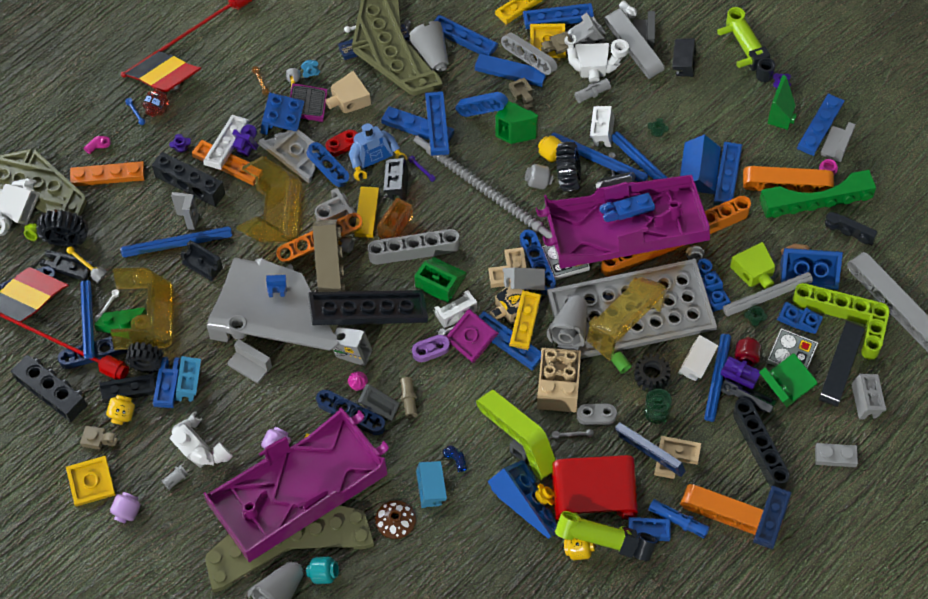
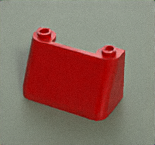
[552,455,638,521]

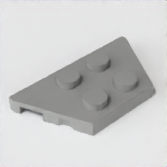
[259,130,320,183]

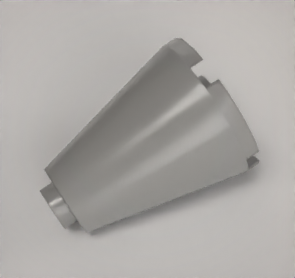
[409,21,449,72]
[547,296,587,350]
[247,562,303,599]

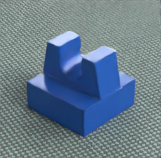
[266,275,287,297]

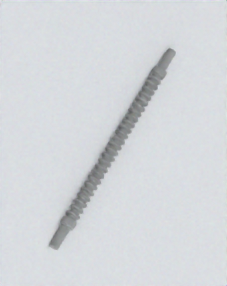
[414,135,552,239]

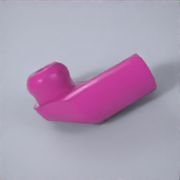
[84,136,111,154]

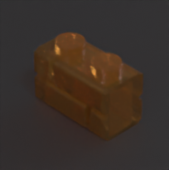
[377,198,413,239]

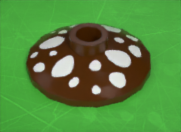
[375,500,416,539]

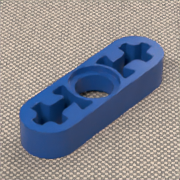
[306,142,349,187]

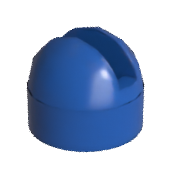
[697,259,712,275]

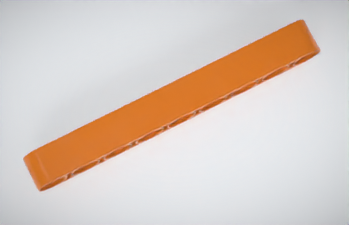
[601,196,751,277]

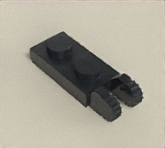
[825,212,877,246]
[39,250,94,281]

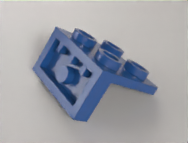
[260,92,304,135]

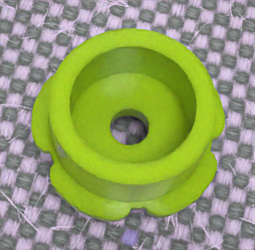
[24,224,39,241]

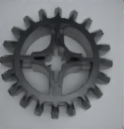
[556,141,582,192]
[36,209,88,247]

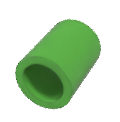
[610,351,632,374]

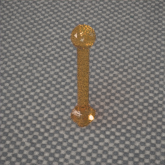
[252,66,269,95]

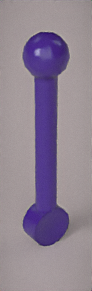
[408,156,436,182]

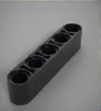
[819,320,865,407]
[733,398,790,490]

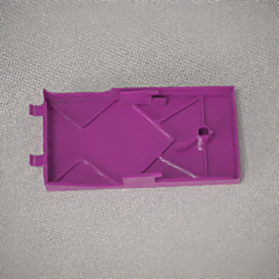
[536,175,710,269]
[204,408,389,562]

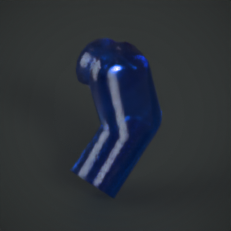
[443,446,467,472]

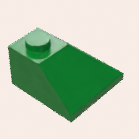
[767,75,797,130]

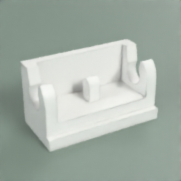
[590,106,614,147]
[434,290,477,329]
[678,335,718,381]

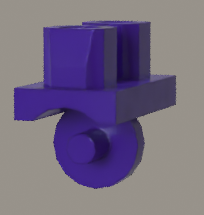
[232,124,259,157]
[720,357,761,390]

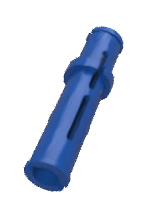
[648,499,710,539]

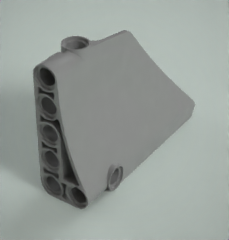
[207,257,338,351]

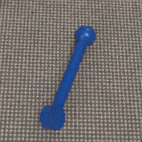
[125,98,145,125]

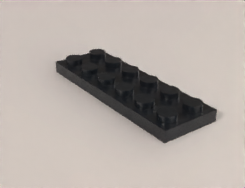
[308,290,428,325]

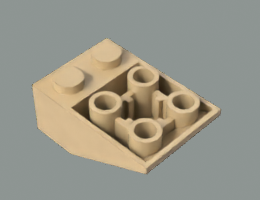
[537,348,581,412]

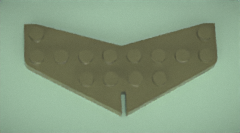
[352,0,442,95]
[0,149,86,216]
[205,506,374,593]

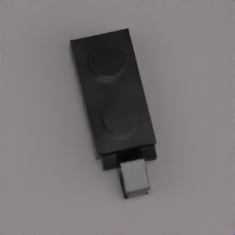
[721,378,777,413]

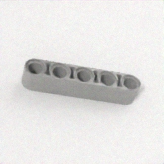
[604,8,665,79]
[368,229,460,264]

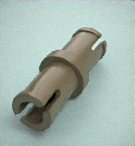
[400,377,418,418]

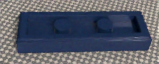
[753,486,792,549]

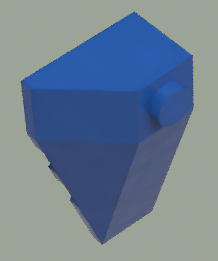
[488,460,557,539]

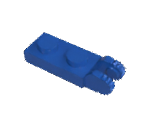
[599,192,655,222]
[153,357,181,408]

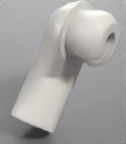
[619,1,637,19]

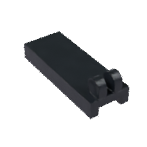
[99,374,155,403]

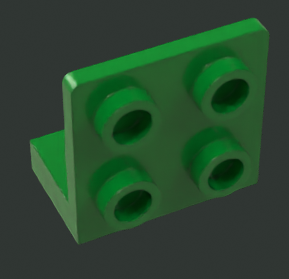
[759,353,818,407]

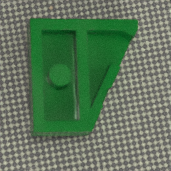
[94,308,147,337]

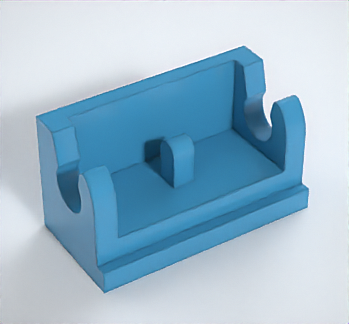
[175,356,201,402]
[416,461,447,508]

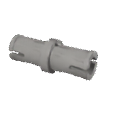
[574,78,611,103]

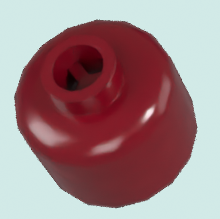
[735,337,761,367]

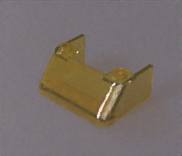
[236,156,302,242]
[111,267,174,350]
[587,277,667,361]

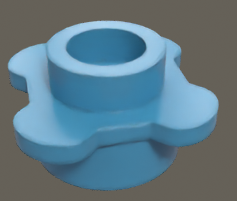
[301,60,320,78]

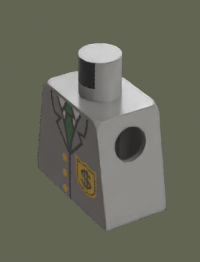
[333,327,373,366]

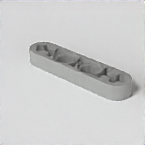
[501,33,557,75]

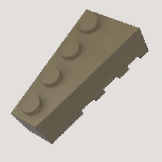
[312,219,346,292]

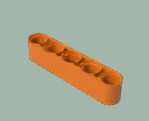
[743,166,834,193]
[276,213,363,263]
[680,484,783,537]

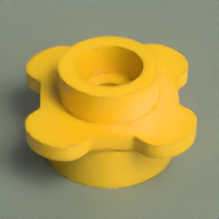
[535,483,554,505]

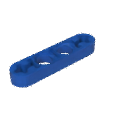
[455,92,508,117]
[520,230,556,295]

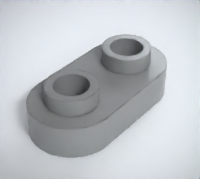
[577,404,617,425]

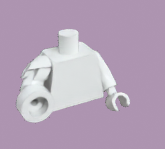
[564,35,629,84]
[0,178,40,236]
[170,412,233,468]

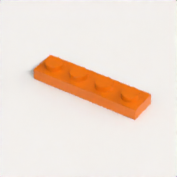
[192,140,263,186]
[70,161,145,187]

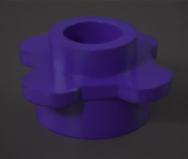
[773,73,791,89]
[169,134,191,153]

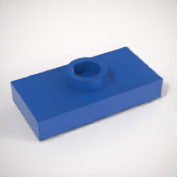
[628,517,670,541]

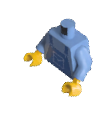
[349,124,407,181]

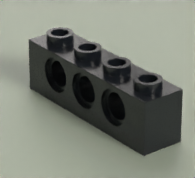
[152,152,226,207]
[11,355,87,422]

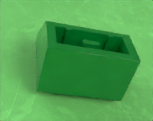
[495,101,538,144]
[414,257,467,303]

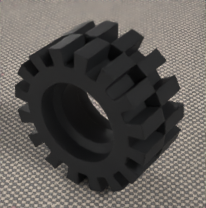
[125,342,164,373]
[634,354,671,392]

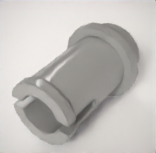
[161,465,188,490]

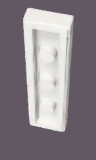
[204,115,249,170]

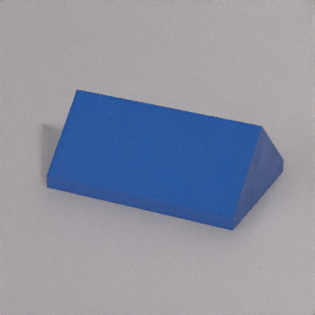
[680,134,721,194]
[780,248,843,290]

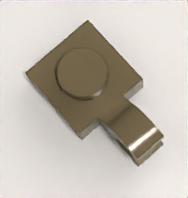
[541,31,571,55]
[509,77,533,109]
[80,426,118,450]

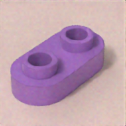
[412,335,450,362]

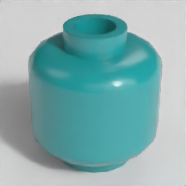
[306,556,339,584]

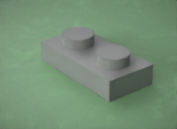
[815,443,858,467]

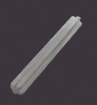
[723,272,813,316]

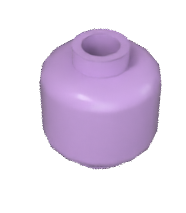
[261,427,291,449]
[110,492,141,524]

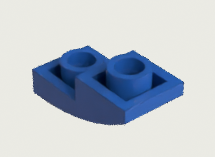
[701,271,731,312]
[777,302,823,334]

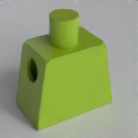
[730,242,775,289]

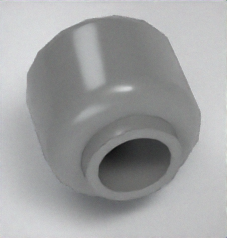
[525,164,553,190]

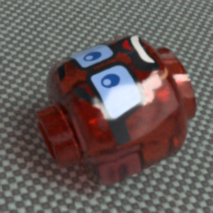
[142,89,169,117]

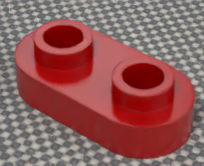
[325,130,358,157]

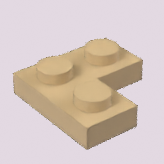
[488,247,527,288]
[654,436,701,479]

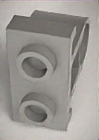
[567,13,606,47]
[315,188,356,226]

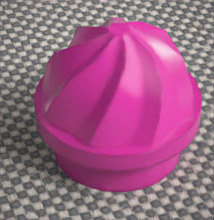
[348,371,368,391]

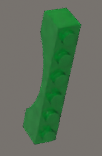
[759,170,876,218]

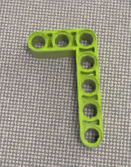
[792,283,889,360]
[476,390,556,480]

